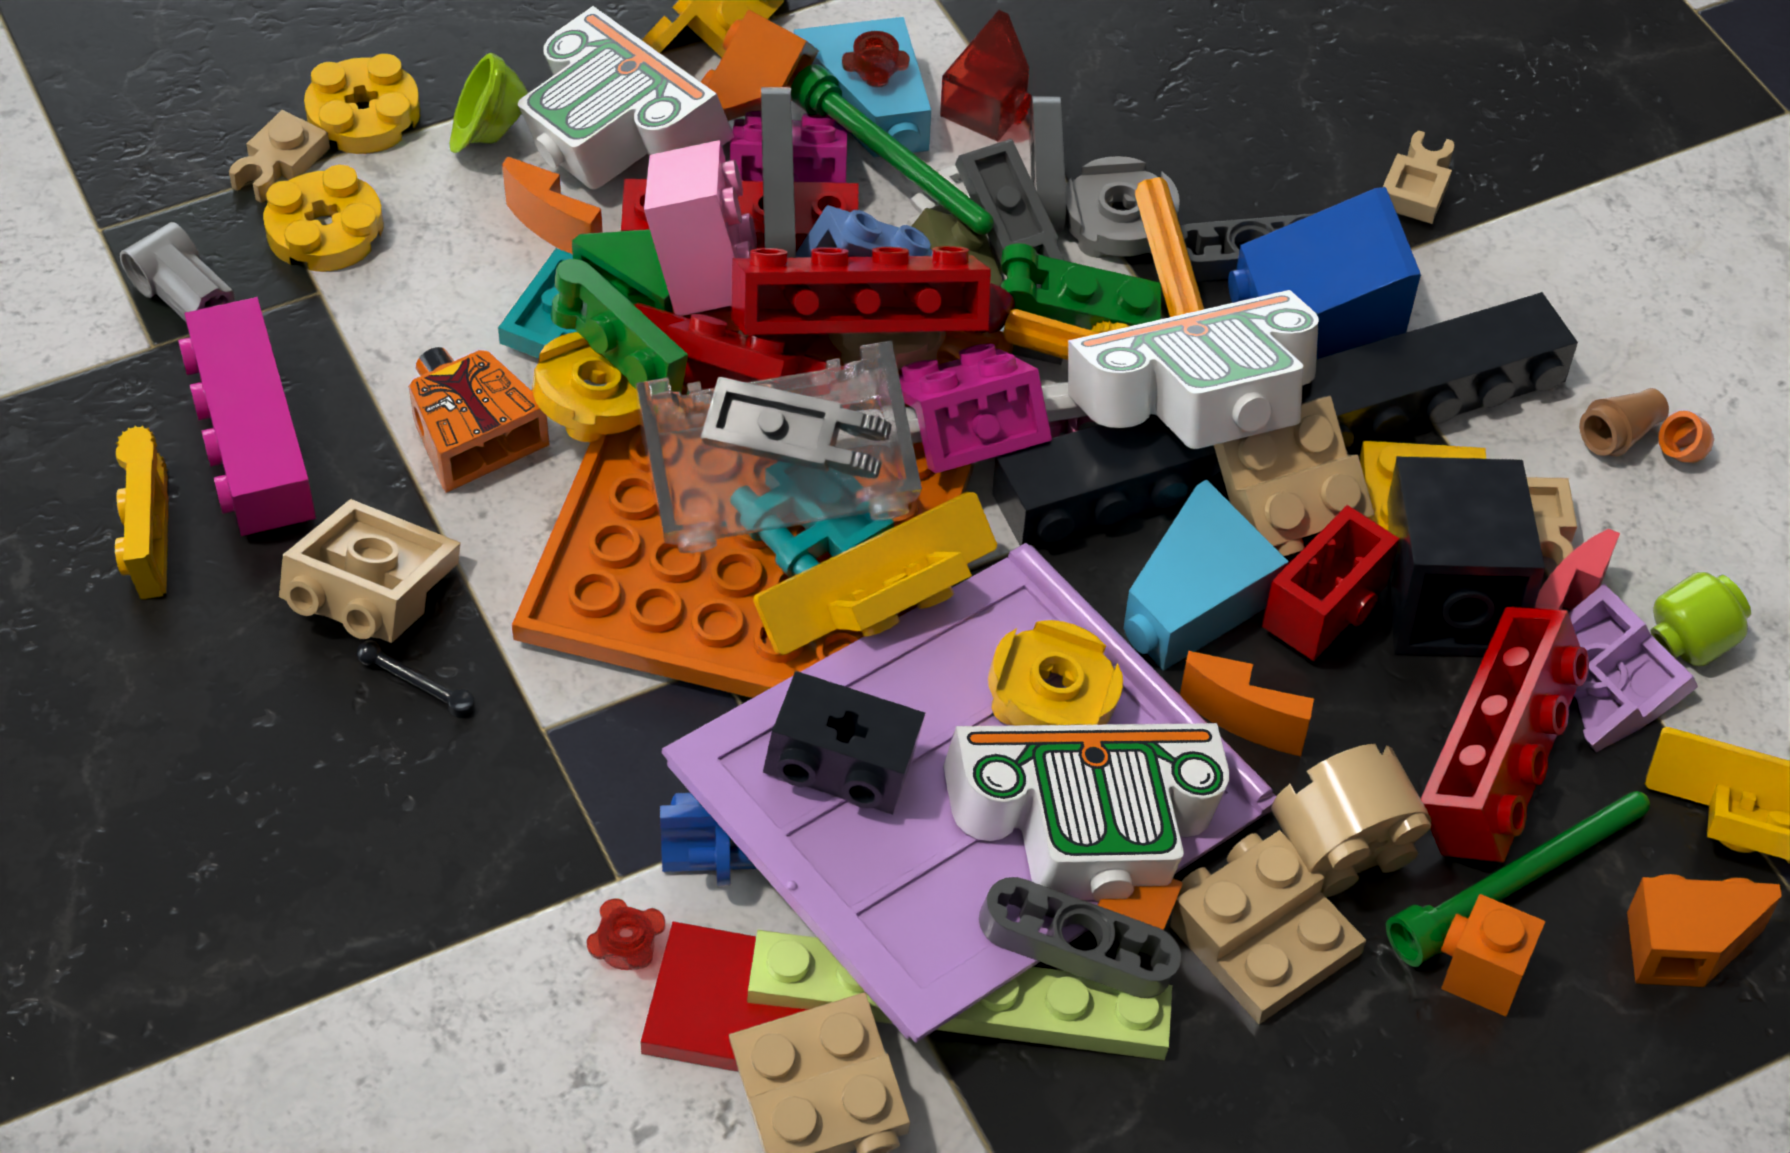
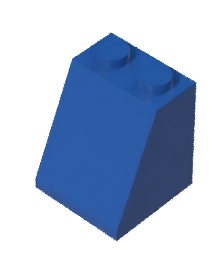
[1228,187,1421,359]

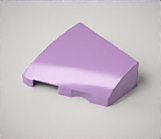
[1568,584,1698,752]

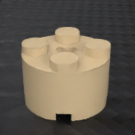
[1272,744,1431,897]

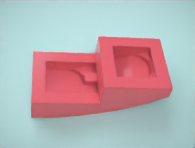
[1535,529,1620,610]

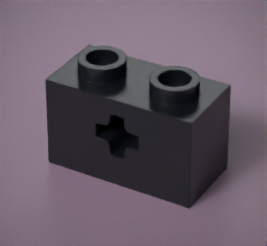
[763,671,925,815]

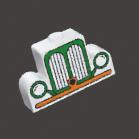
[518,6,734,189]
[1068,290,1319,449]
[943,723,1229,902]

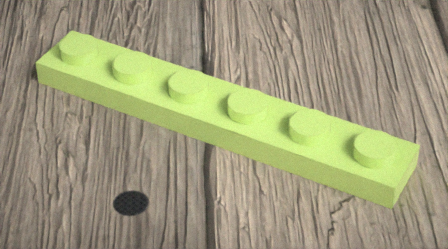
[747,930,1172,1060]

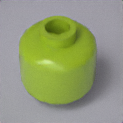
[1650,572,1752,666]

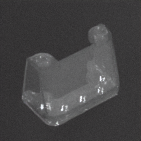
[636,341,922,553]

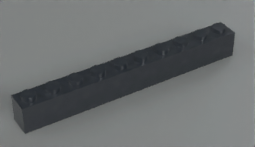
[992,292,1578,546]

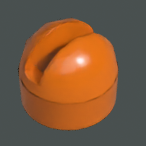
[1658,411,1715,463]

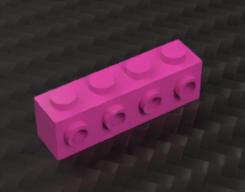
[178,297,316,536]

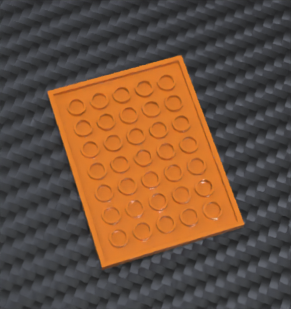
[512,306,1013,698]

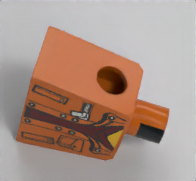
[408,347,550,493]

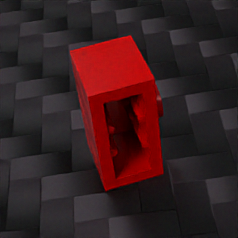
[1262,505,1400,661]

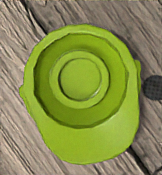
[449,53,528,153]

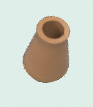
[1579,388,1669,456]

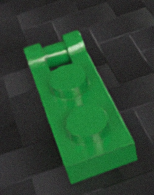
[1001,243,1161,330]
[550,259,688,409]

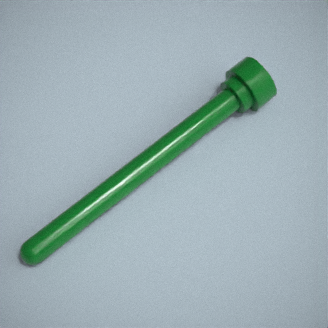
[791,64,994,235]
[1386,791,1650,967]

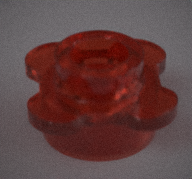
[841,31,910,87]
[586,898,666,970]

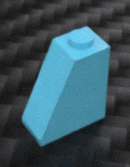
[794,17,931,158]
[1123,480,1289,671]

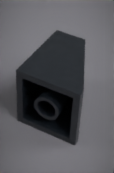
[1387,456,1545,657]

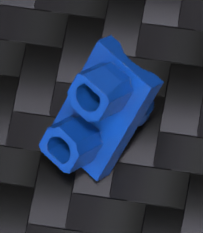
[660,793,757,886]

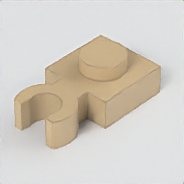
[229,110,330,203]
[1383,131,1454,224]
[1527,477,1577,566]

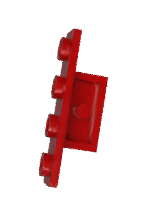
[633,303,862,410]

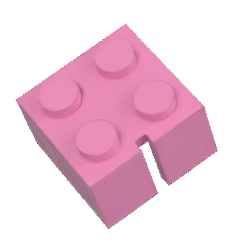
[644,140,758,316]

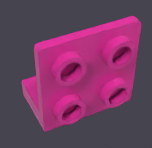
[730,111,847,183]
[886,344,1052,474]

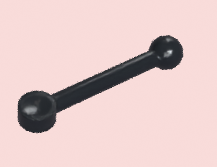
[357,640,474,718]

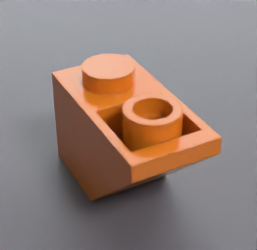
[701,9,819,121]
[1627,874,1782,987]

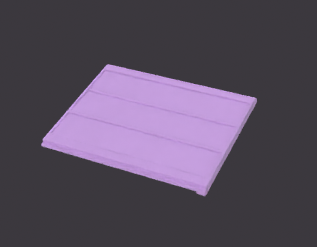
[662,543,1277,1043]

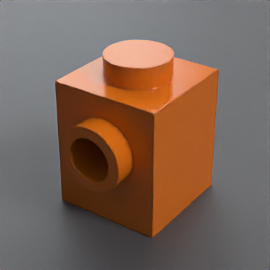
[1441,894,1545,1017]

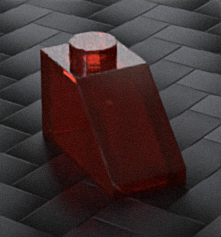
[940,10,1032,142]

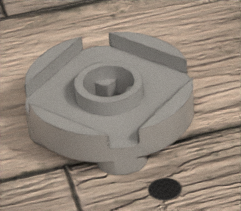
[1065,156,1180,258]

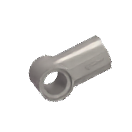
[120,222,235,322]

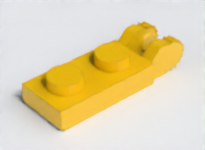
[115,426,169,599]

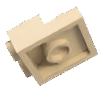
[1214,396,1375,556]
[279,499,461,643]
[1170,830,1366,1024]
[729,992,910,1153]

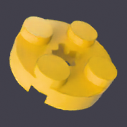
[304,54,421,154]
[263,164,384,272]
[532,332,655,442]
[988,620,1123,726]

